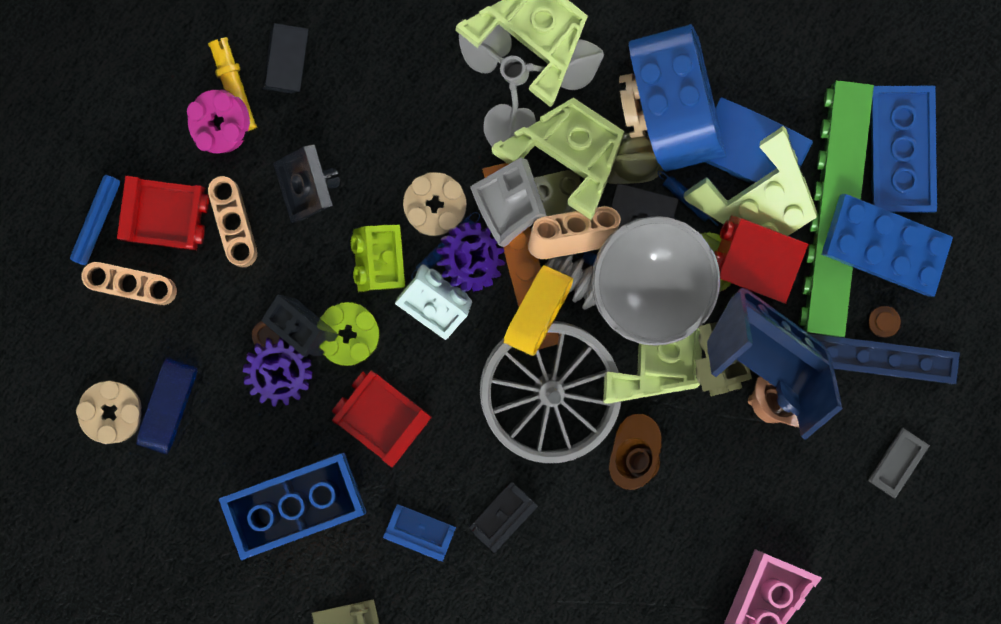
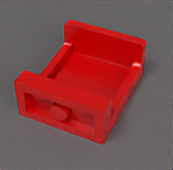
[117,176,209,251]
[714,215,808,304]
[332,370,432,467]

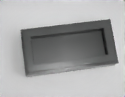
[867,428,930,498]

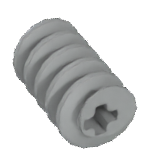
[545,254,595,310]

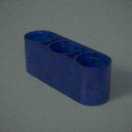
[136,358,197,455]

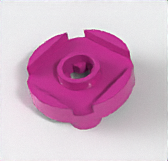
[187,90,250,153]

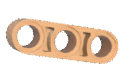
[208,176,257,267]
[528,206,621,259]
[82,262,177,305]

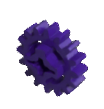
[437,223,505,292]
[243,337,312,406]

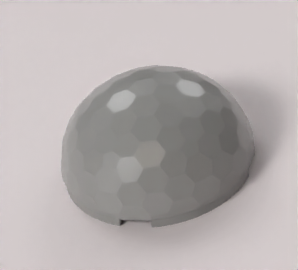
[592,216,720,346]

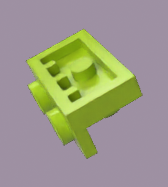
[351,225,405,292]

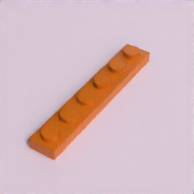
[482,163,559,350]

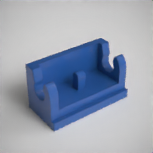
[383,504,456,562]

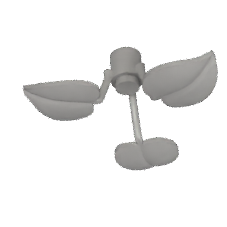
[459,20,604,146]

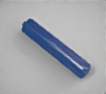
[70,175,120,265]

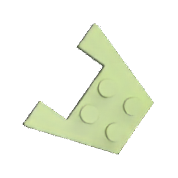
[456,0,588,107]
[492,98,624,220]
[684,126,817,236]
[603,325,702,404]

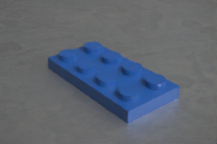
[871,86,937,213]
[821,194,953,297]

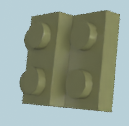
[695,322,752,396]

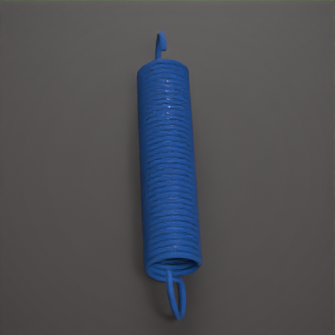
[658,171,718,226]

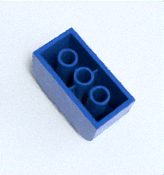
[629,24,727,172]
[219,452,367,560]

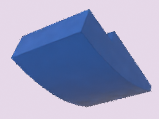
[705,97,813,184]

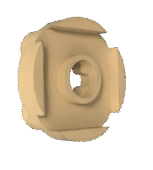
[619,73,647,138]
[403,173,467,236]
[76,381,142,444]

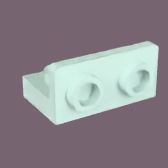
[395,265,472,340]

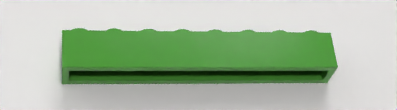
[799,80,874,337]

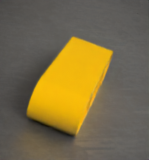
[503,265,574,356]

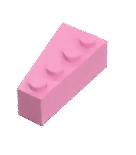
[724,549,821,624]

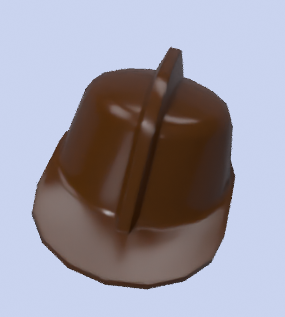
[609,414,662,490]

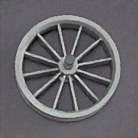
[480,321,621,463]

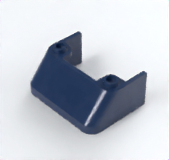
[707,288,843,440]

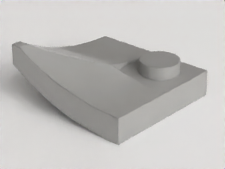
[470,157,547,247]

